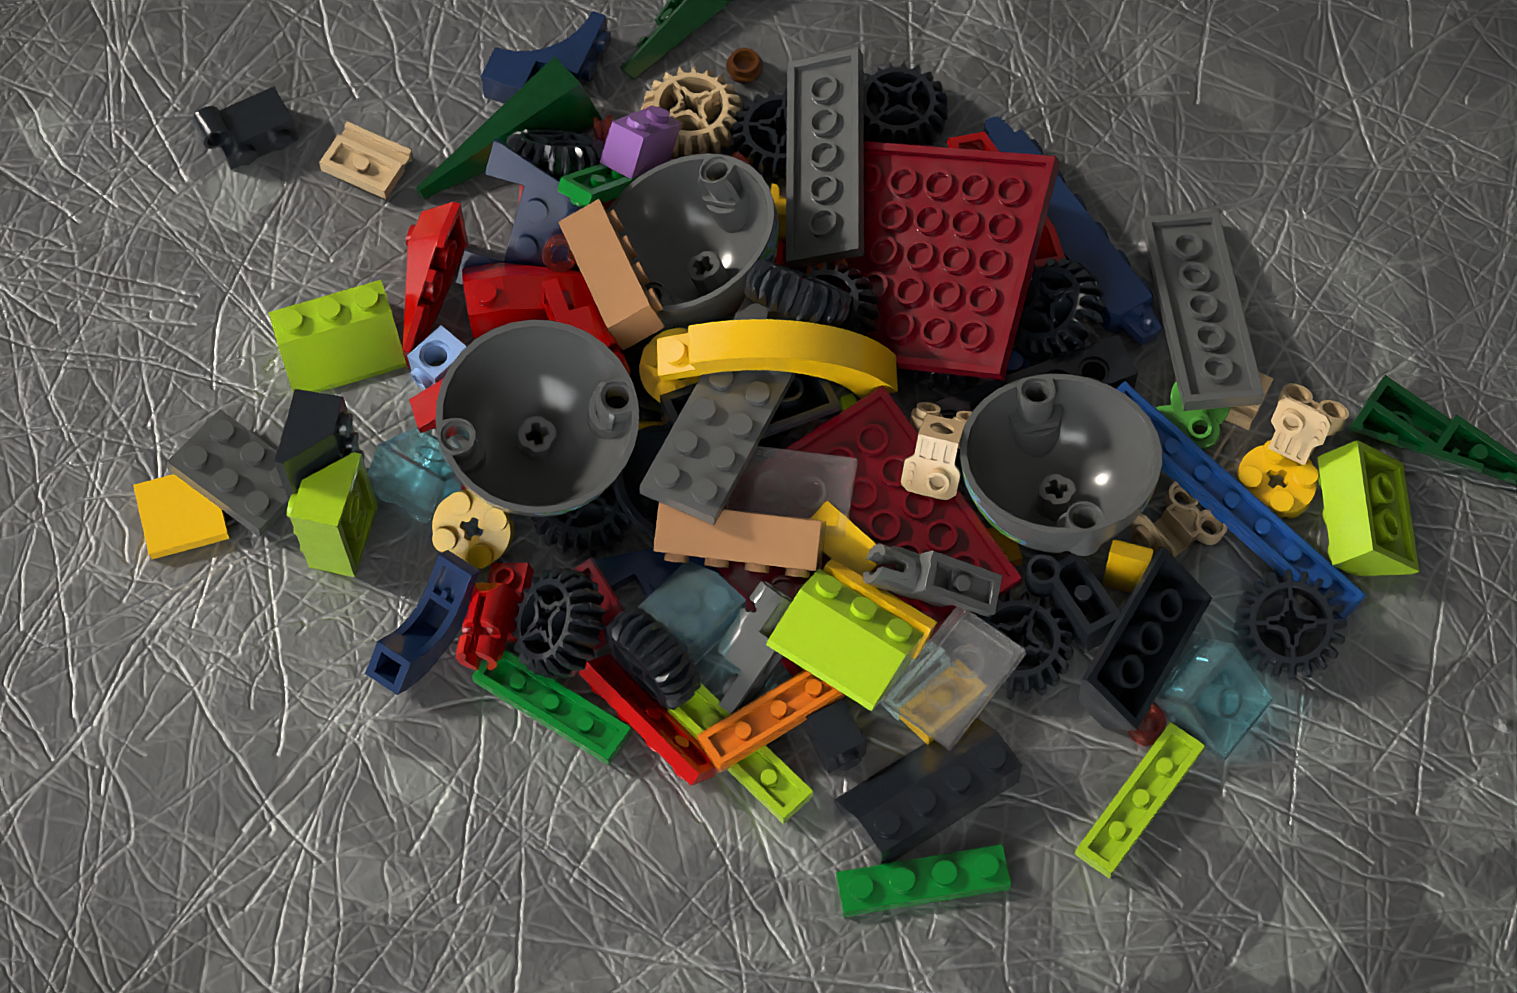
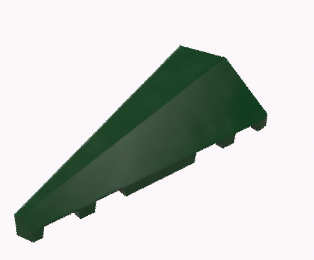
[620,0,733,79]
[416,56,602,200]
[1348,375,1517,485]

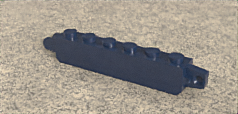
[984,116,1162,346]

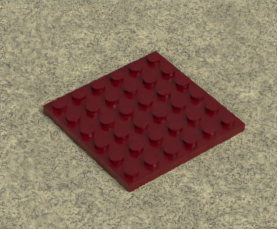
[805,141,1060,380]
[715,386,1022,703]

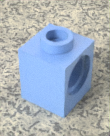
[407,325,467,390]

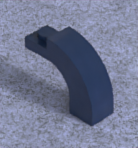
[365,550,480,695]

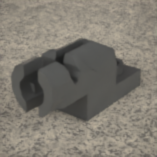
[863,543,1002,616]
[718,580,793,714]

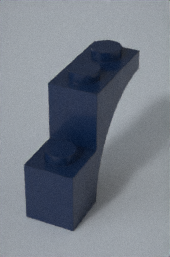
[480,11,611,104]

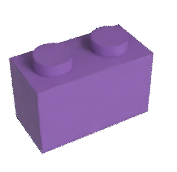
[600,106,682,179]

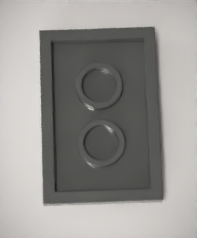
[167,410,289,537]

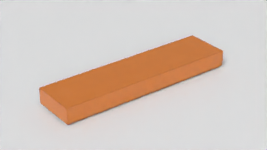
[697,670,847,774]

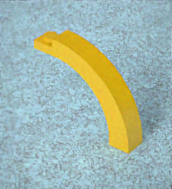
[657,319,898,399]

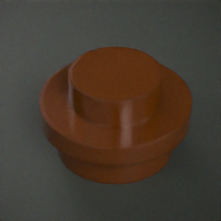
[726,48,763,84]

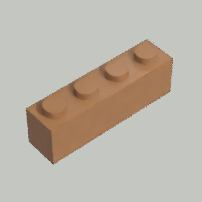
[558,199,665,351]
[653,502,827,578]

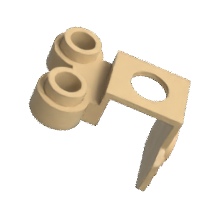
[1268,383,1349,465]
[901,402,972,500]
[1129,481,1228,562]

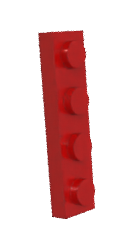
[579,654,717,786]

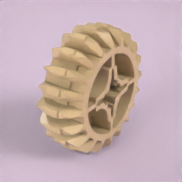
[641,65,741,159]

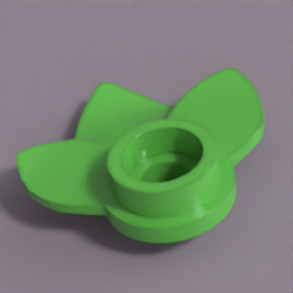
[1155,382,1230,450]

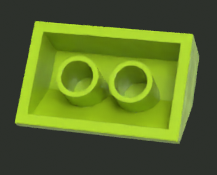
[268,280,407,394]
[1317,440,1420,576]
[287,452,378,577]
[766,569,924,711]

